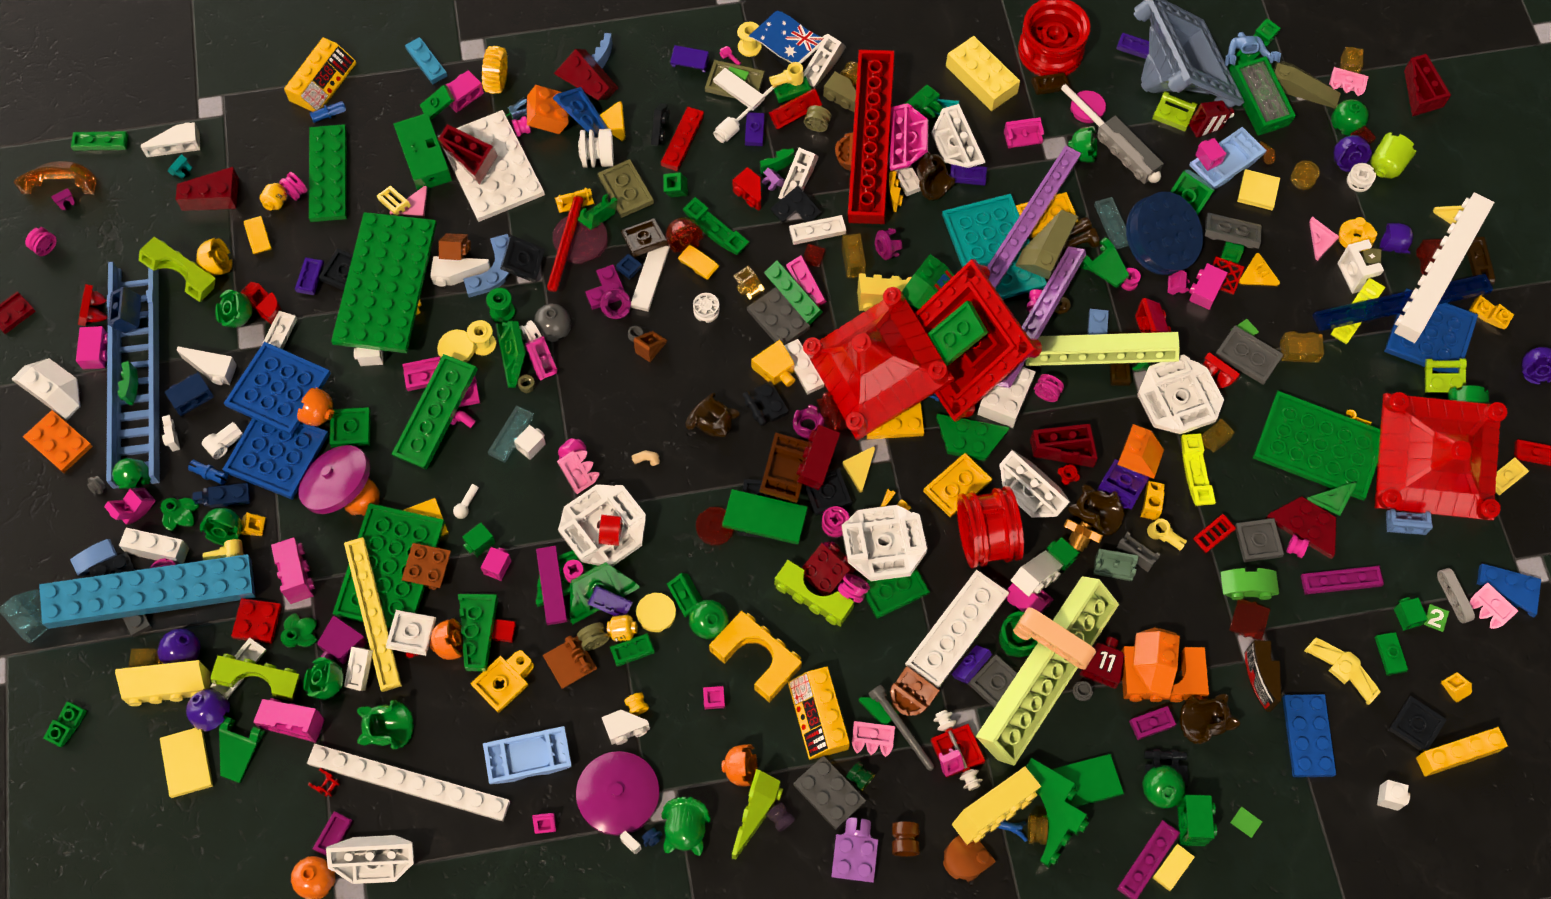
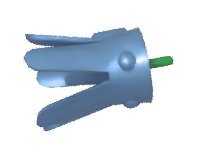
[505,97,527,120]

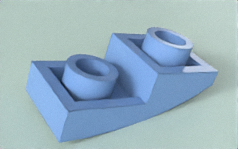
[592,33,612,68]
[70,539,117,577]

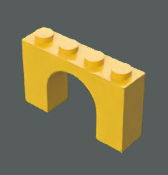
[709,611,802,703]

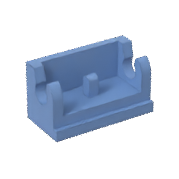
[1386,509,1433,535]

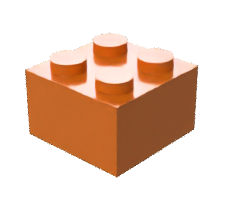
[527,85,568,134]

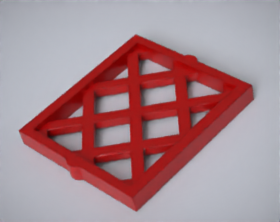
[1212,256,1244,295]

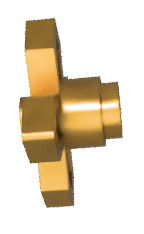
[1064,519,1104,552]

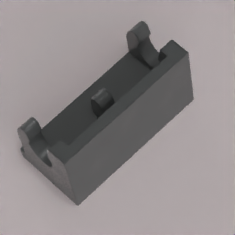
[1116,532,1161,572]

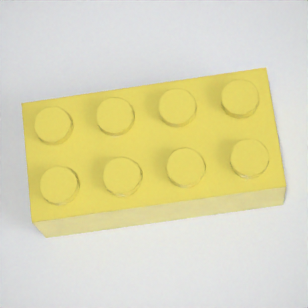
[946,36,1020,111]
[952,767,1041,845]

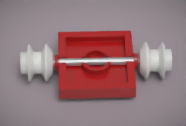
[930,710,985,791]

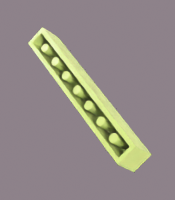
[1025,332,1179,366]

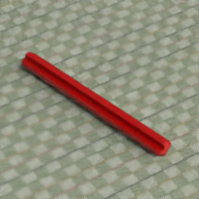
[547,196,584,292]

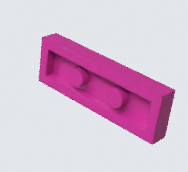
[786,256,827,307]

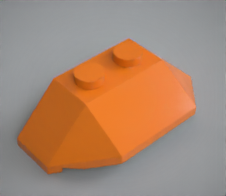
[1133,627,1180,699]

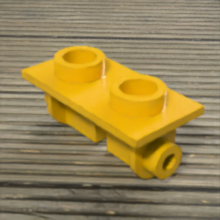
[555,188,594,213]

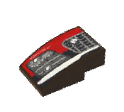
[1244,640,1281,712]

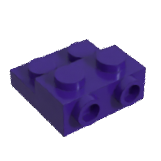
[1097,459,1150,510]

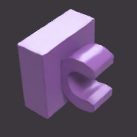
[762,167,785,191]

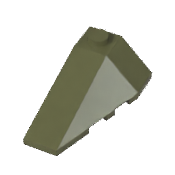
[1273,61,1341,108]
[1015,210,1079,280]

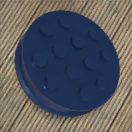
[1126,192,1203,275]

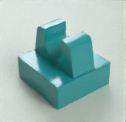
[168,154,192,179]

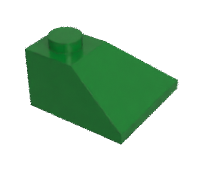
[1170,169,1214,215]

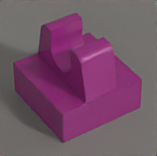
[51,188,75,210]

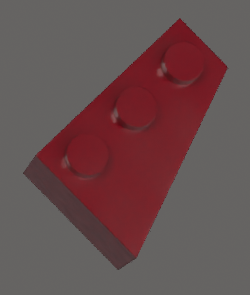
[554,49,618,100]
[1404,54,1451,117]
[438,124,498,185]
[176,167,239,211]
[1030,424,1098,468]
[796,425,840,490]

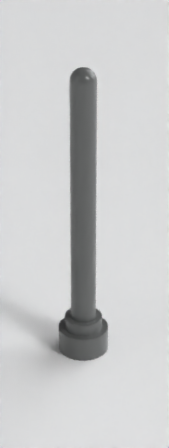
[868,684,934,771]

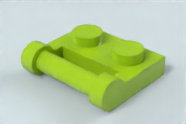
[1152,91,1197,131]
[1425,358,1467,393]

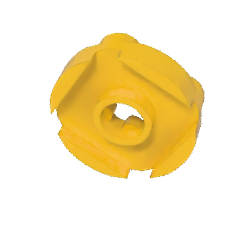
[1338,217,1377,252]

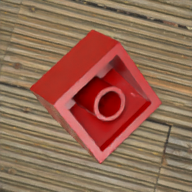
[1135,298,1171,333]

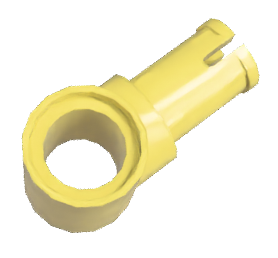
[769,62,804,88]
[1147,519,1187,551]
[203,539,244,560]

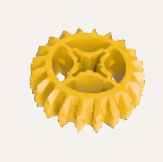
[482,46,508,94]

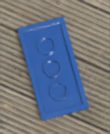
[1282,694,1336,777]

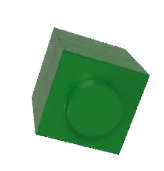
[663,172,688,197]
[462,523,496,557]
[1047,537,1079,573]
[1394,597,1428,631]

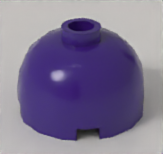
[1334,135,1372,172]
[1522,347,1551,384]
[157,628,201,664]
[186,689,230,731]

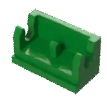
[578,194,618,230]

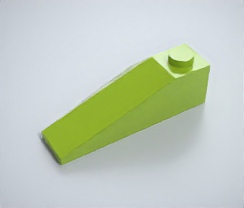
[732,769,783,859]

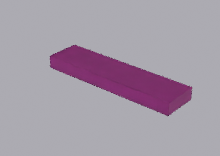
[536,546,567,625]
[1301,566,1384,595]
[1117,820,1180,899]

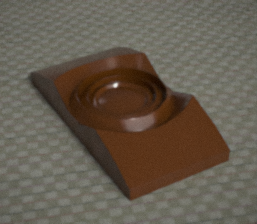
[759,432,809,503]

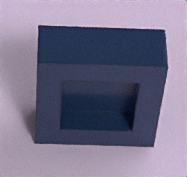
[616,254,642,280]

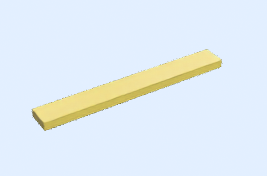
[344,537,402,692]

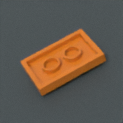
[23,410,93,473]

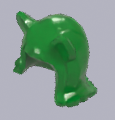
[357,700,413,749]
[661,796,711,856]

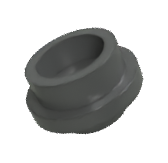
[87,476,106,494]
[1072,681,1093,701]

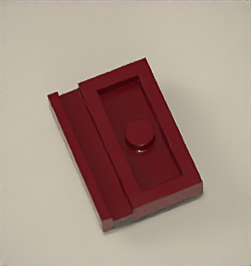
[0,291,36,334]

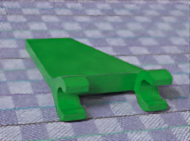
[1080,237,1129,288]
[219,716,265,783]

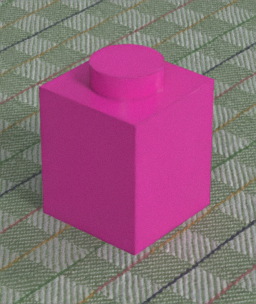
[1196,138,1226,171]
[481,547,511,581]

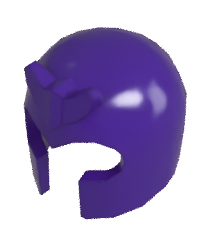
[1380,223,1413,253]

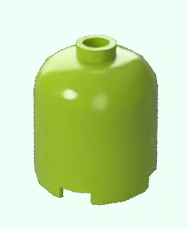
[1370,132,1417,179]

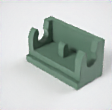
[1093,549,1138,581]

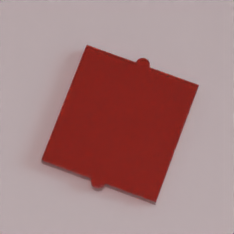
[1229,599,1270,640]

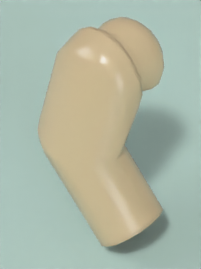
[631,450,660,466]

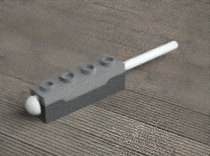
[1061,84,1164,184]

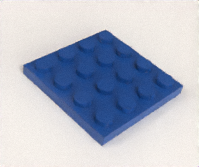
[1384,288,1478,373]
[224,342,331,436]
[222,418,329,500]

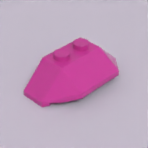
[890,103,928,171]

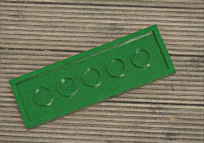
[309,124,347,222]
[392,354,478,470]

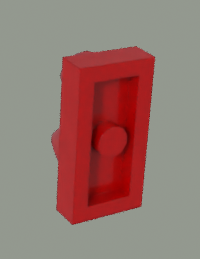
[78,284,107,326]
[1202,352,1240,388]

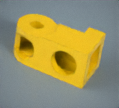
[1140,481,1165,520]

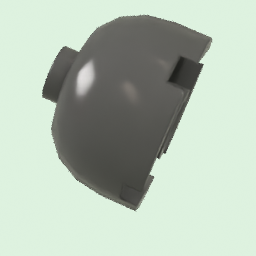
[534,303,572,342]

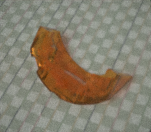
[14,161,96,194]

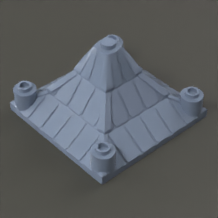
[1134,0,1245,108]

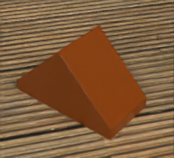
[634,331,667,362]

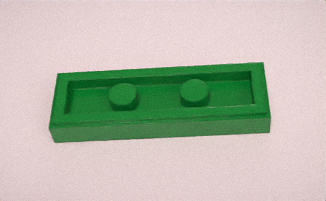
[71,131,128,151]

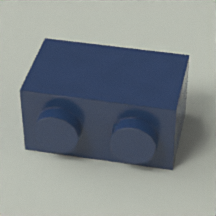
[107,286,141,334]
[165,372,214,417]

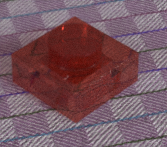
[1350,125,1376,144]
[803,244,825,267]

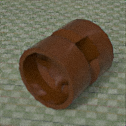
[892,822,919,857]

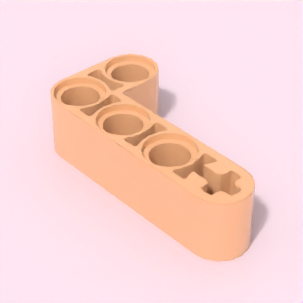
[1013,608,1096,670]

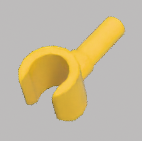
[1346,410,1372,426]

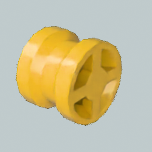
[624,692,649,716]

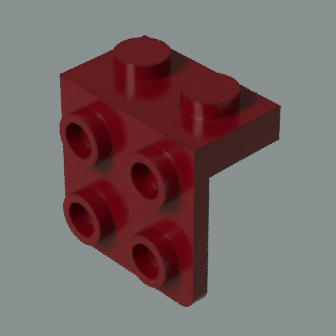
[802,542,856,596]

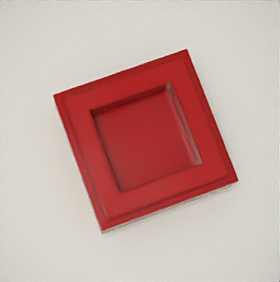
[492,619,516,643]

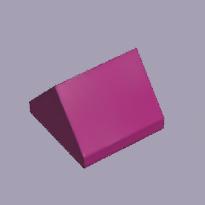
[532,813,556,834]

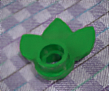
[160,498,199,531]
[281,613,317,647]

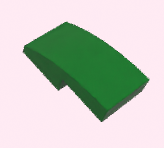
[760,148,794,176]
[117,361,138,406]
[43,701,88,747]

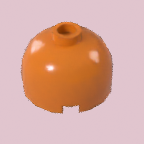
[297,387,334,426]
[344,478,380,516]
[430,618,463,660]
[722,744,758,786]
[291,856,335,899]

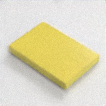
[160,728,213,798]

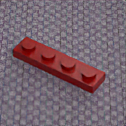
[661,107,704,171]

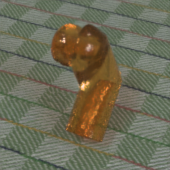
[1259,141,1275,164]

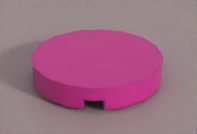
[1070,90,1106,123]

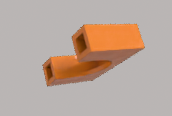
[1121,646,1209,702]

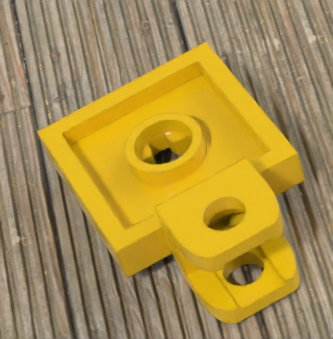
[471,650,534,713]

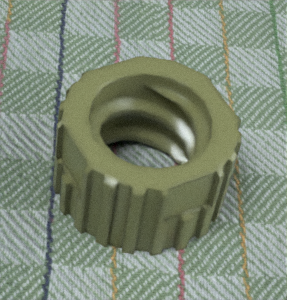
[518,374,535,393]

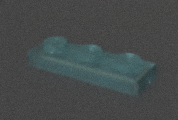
[1094,197,1129,249]
[488,405,534,463]

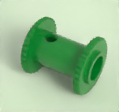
[486,287,515,323]

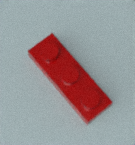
[769,89,822,129]

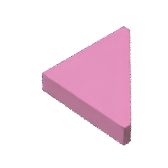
[390,186,428,218]
[1309,217,1339,261]

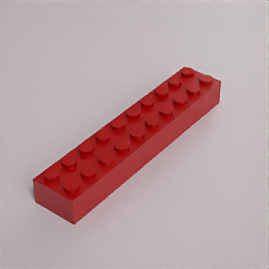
[848,50,894,224]

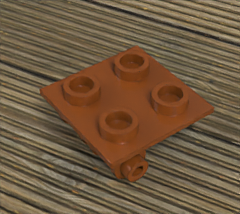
[402,543,451,590]
[543,636,597,689]

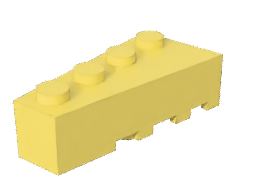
[857,273,912,311]

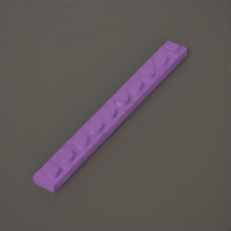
[987,145,1081,289]
[997,246,1086,388]

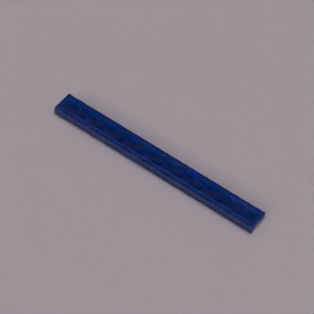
[1313,274,1493,331]

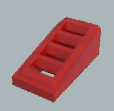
[1193,514,1236,553]

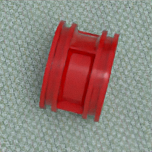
[1018,0,1090,76]
[957,486,1024,568]

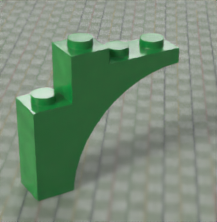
[1026,758,1089,868]

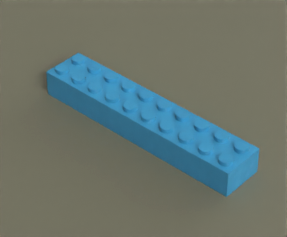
[39,554,256,629]

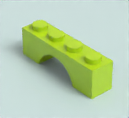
[139,237,216,302]
[774,560,854,627]
[210,654,300,702]

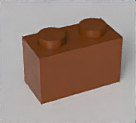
[439,233,471,260]

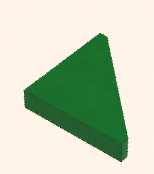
[1307,482,1356,516]

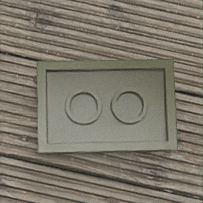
[705,60,765,99]
[598,159,654,218]

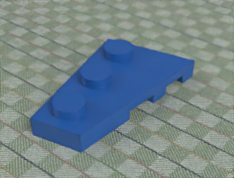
[553,87,608,138]
[1477,564,1541,618]

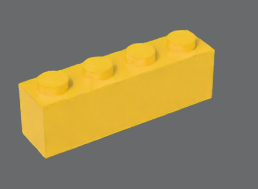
[1416,727,1508,777]

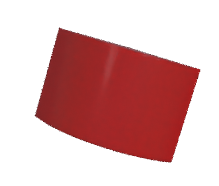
[240,282,269,309]
[256,292,282,325]
[599,515,622,546]

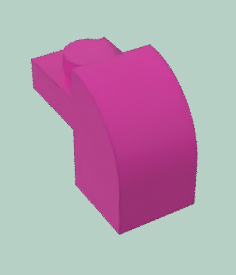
[104,488,156,525]

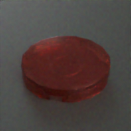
[696,507,734,545]

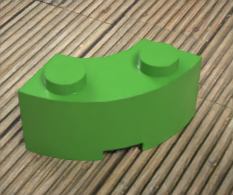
[1221,568,1279,600]

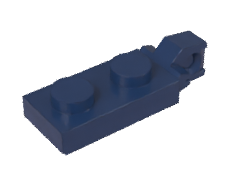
[193,483,250,508]

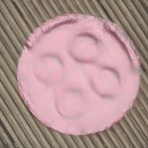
[553,215,608,264]

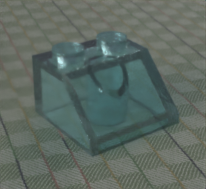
[0,589,48,644]

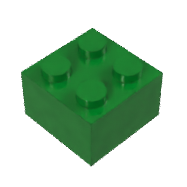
[1177,795,1217,846]

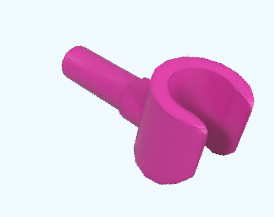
[720,46,741,65]

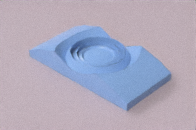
[1189,127,1267,189]
[483,726,572,784]

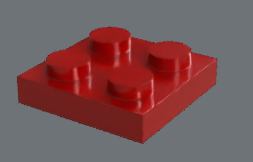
[231,598,282,644]

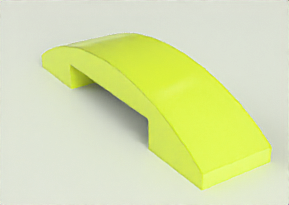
[1330,278,1385,344]
[1181,433,1216,506]

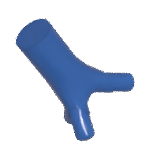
[998,821,1028,842]

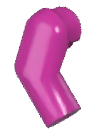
[450,411,476,428]

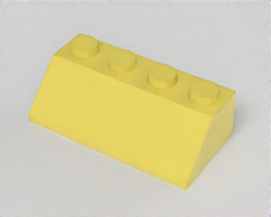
[115,660,210,706]

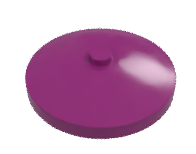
[299,445,370,514]
[576,751,660,836]

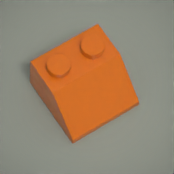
[1117,424,1164,479]

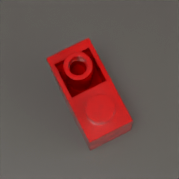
[732,167,761,211]

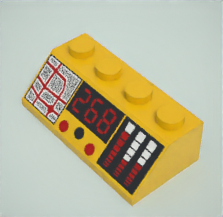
[284,37,356,112]
[788,666,850,760]

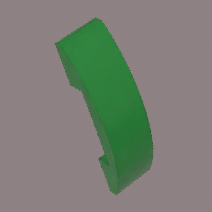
[1227,18,1281,73]
[683,197,749,255]

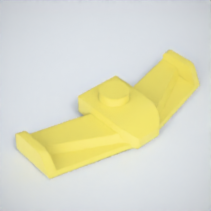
[1304,637,1381,705]

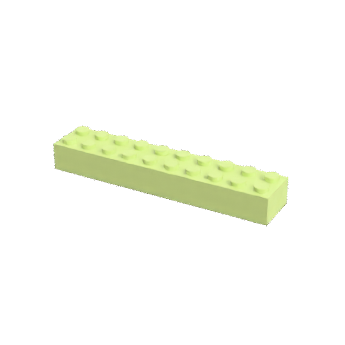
[976,576,1119,765]

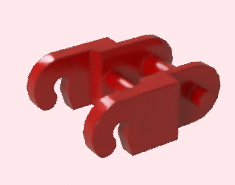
[308,768,340,797]

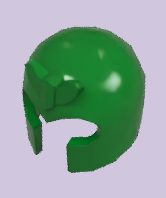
[112,458,151,489]

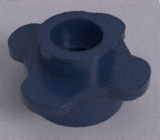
[642,828,662,847]

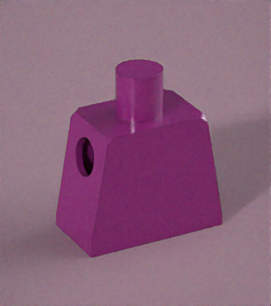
[317,616,367,664]

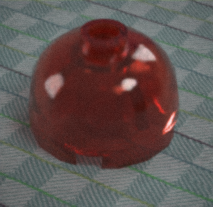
[665,217,703,254]

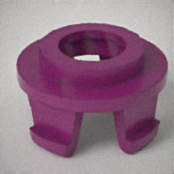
[875,228,902,260]
[600,288,631,319]
[793,405,824,438]

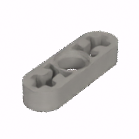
[1437,568,1475,623]

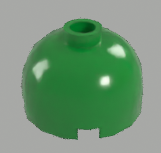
[1331,99,1369,135]
[1068,126,1097,163]
[215,289,252,328]
[200,508,242,546]
[689,600,729,639]
[303,657,343,699]
[1142,765,1186,809]

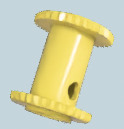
[737,22,762,57]
[467,320,497,356]

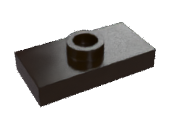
[1031,73,1070,95]

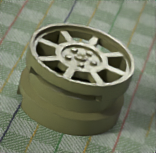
[804,105,831,132]
[577,622,609,651]

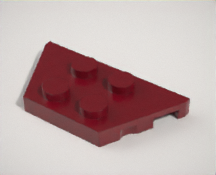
[1266,497,1336,559]

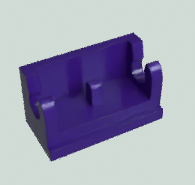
[670,45,709,73]

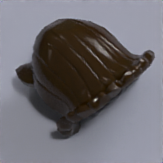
[917,151,955,200]
[685,393,740,437]
[1068,485,1124,536]
[1180,694,1241,744]

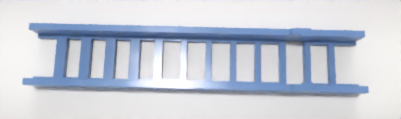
[106,262,160,489]

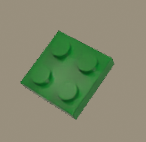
[330,407,371,447]

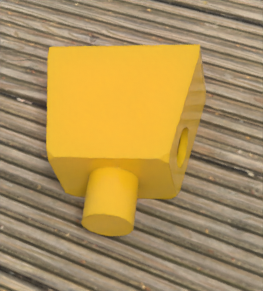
[751,340,795,387]

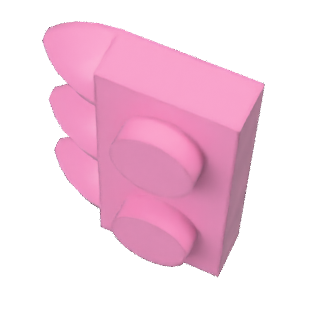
[1329,67,1369,96]
[557,450,599,494]
[1469,582,1518,628]
[852,721,895,757]

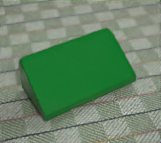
[667,573,702,617]

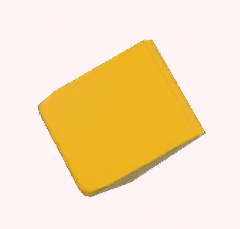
[241,512,266,536]
[1441,672,1472,702]

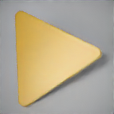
[600,101,625,141]
[1239,253,1280,286]

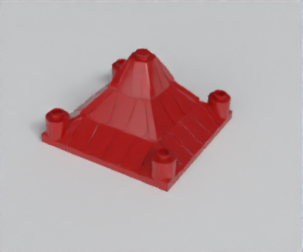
[915,259,1042,421]
[803,287,955,441]
[1374,392,1507,520]

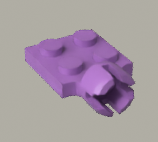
[831,817,878,883]

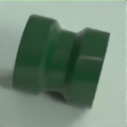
[846,761,875,790]

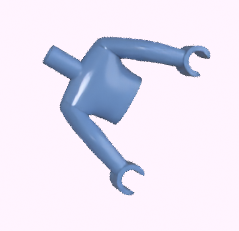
[1225,32,1281,66]

